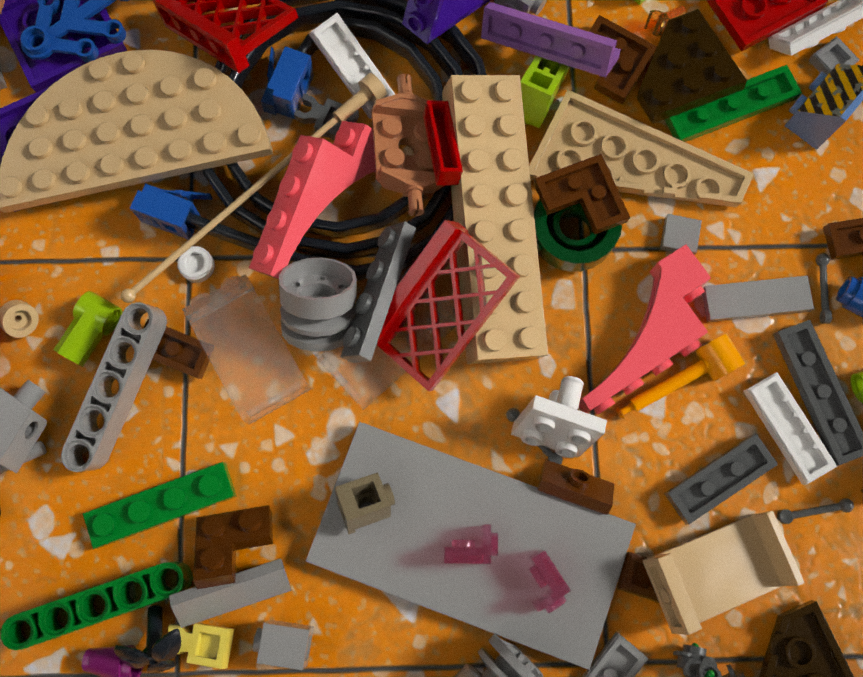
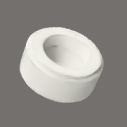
[177,246,215,283]

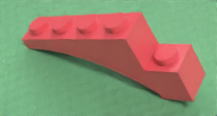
[249,121,376,279]
[579,244,711,415]

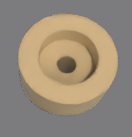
[0,300,39,338]

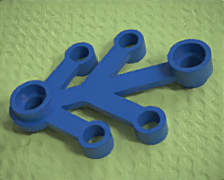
[20,0,129,62]

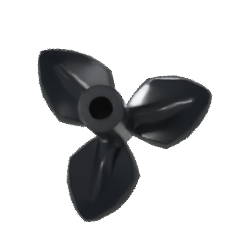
[114,605,181,673]

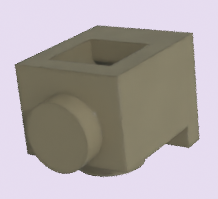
[335,472,395,535]

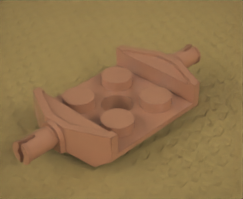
[371,74,444,216]

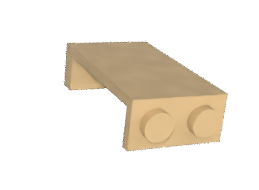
[642,511,805,635]

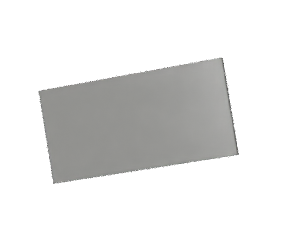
[306,422,636,670]

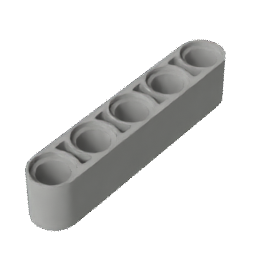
[61,302,167,472]

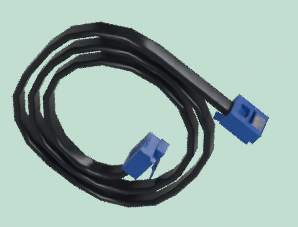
[130,0,487,281]

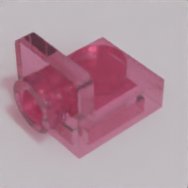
[444,524,498,564]
[528,549,571,613]

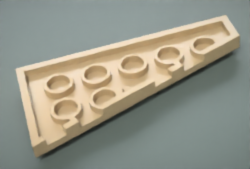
[529,89,754,207]

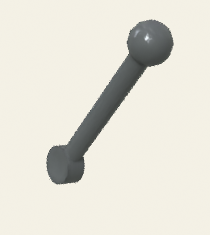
[815,253,832,324]
[506,408,563,464]
[777,498,854,524]

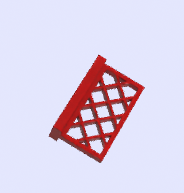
[152,0,298,73]
[377,220,520,392]

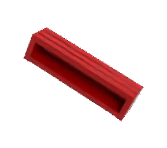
[423,100,463,186]

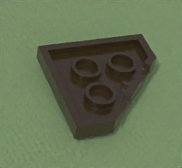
[637,9,747,124]
[759,600,854,677]

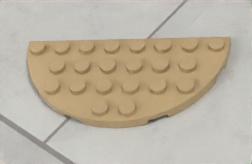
[0,50,273,213]

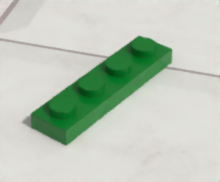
[664,65,802,142]
[83,462,237,549]

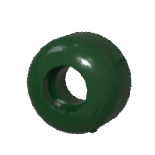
[534,199,622,272]

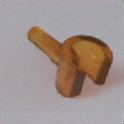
[644,5,686,36]

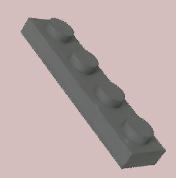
[341,221,416,363]
[773,320,863,466]

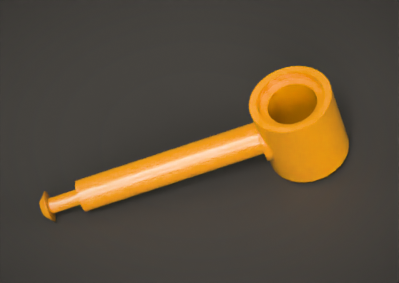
[616,333,746,419]

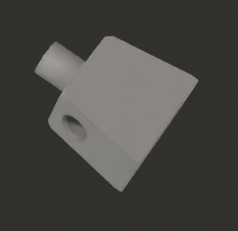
[0,380,47,473]

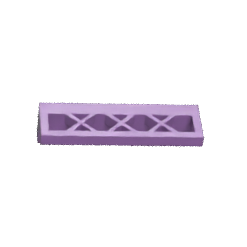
[481,2,621,78]

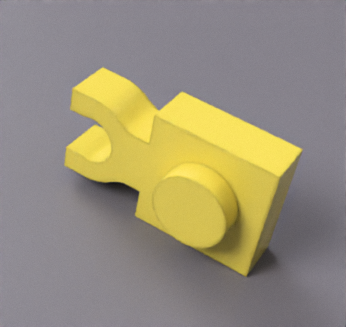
[167,623,235,669]

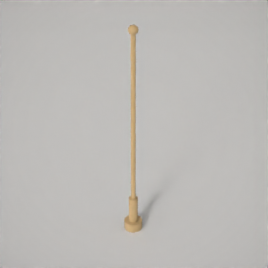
[121,73,387,303]

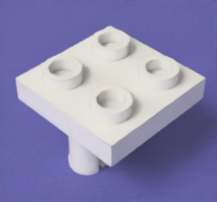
[511,376,607,458]

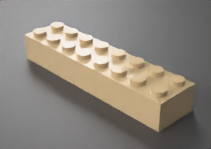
[442,75,548,364]

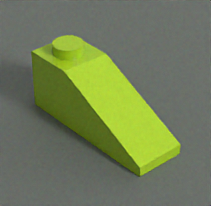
[520,56,570,128]

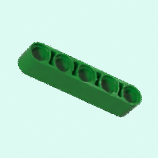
[0,561,193,650]

